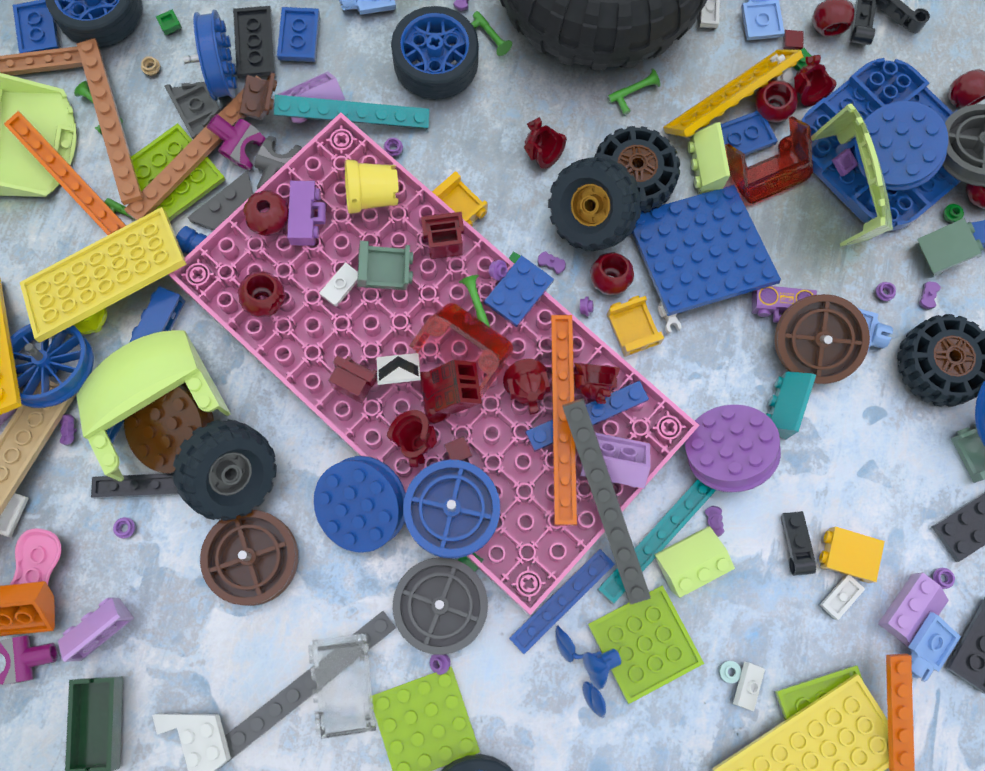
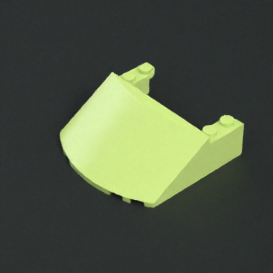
[0,73,76,197]
[811,104,893,247]
[77,330,231,482]

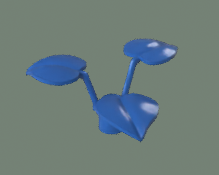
[556,625,621,718]

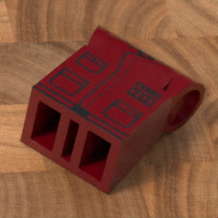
[420,360,482,424]

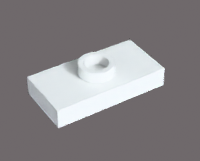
[319,262,358,307]
[0,493,29,537]
[733,661,765,711]

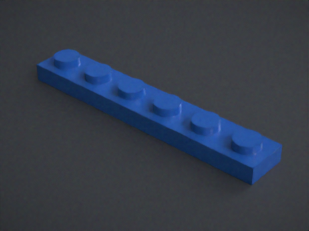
[525,381,649,452]
[509,549,615,654]

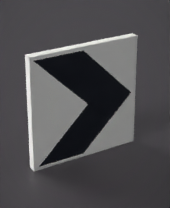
[377,353,421,385]

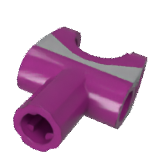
[207,114,266,171]
[0,635,57,685]

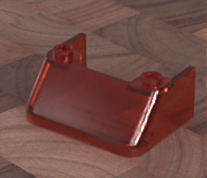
[725,116,813,204]
[409,303,513,398]

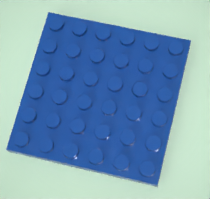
[632,185,781,316]

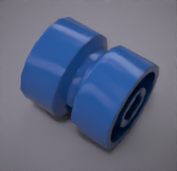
[176,226,207,254]

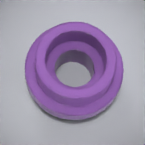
[384,137,403,157]
[489,260,507,281]
[875,282,896,301]
[580,296,594,316]
[113,517,135,539]
[933,568,955,589]
[430,654,451,675]

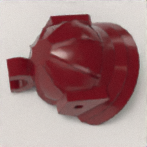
[794,55,837,106]
[524,117,567,169]
[503,359,550,415]
[574,363,620,404]
[387,410,437,467]

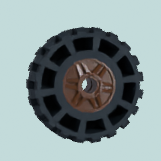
[594,126,680,213]
[897,314,985,407]

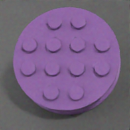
[685,404,781,492]

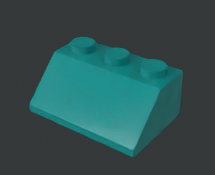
[766,372,816,440]

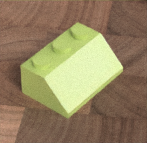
[687,122,730,195]
[654,526,735,598]

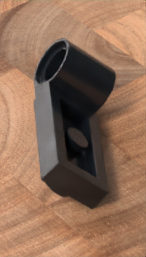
[851,0,876,45]
[876,0,930,33]
[781,511,816,576]

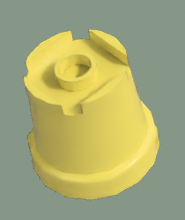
[345,160,399,214]

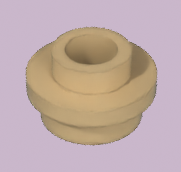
[141,56,160,76]

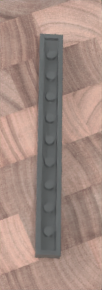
[562,398,651,604]
[219,611,396,769]

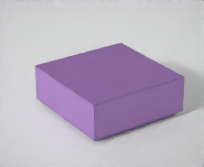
[832,148,858,176]

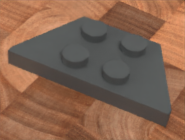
[164,82,221,139]
[187,172,253,230]

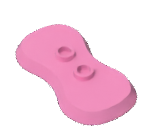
[10,528,61,585]

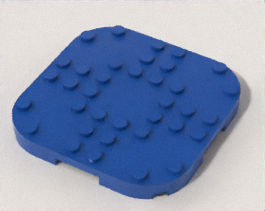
[795,58,961,231]

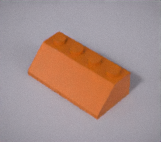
[0,581,55,636]

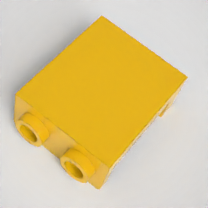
[432,171,488,226]
[607,296,664,357]
[819,526,885,583]

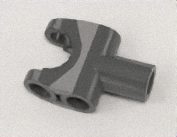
[255,136,302,189]

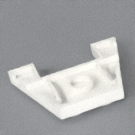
[152,713,231,771]

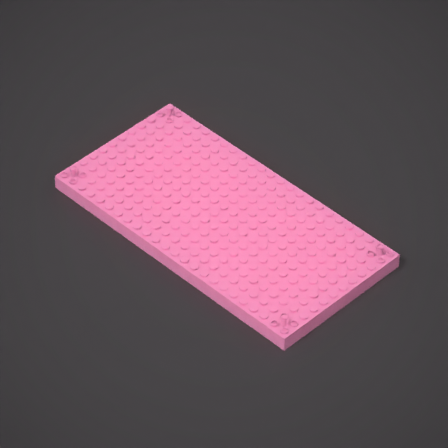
[168,113,699,615]

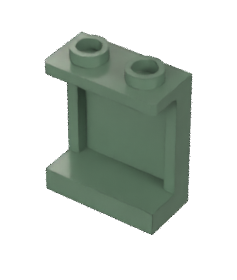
[917,218,984,277]
[357,241,413,290]
[951,424,985,483]

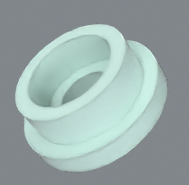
[719,661,742,683]

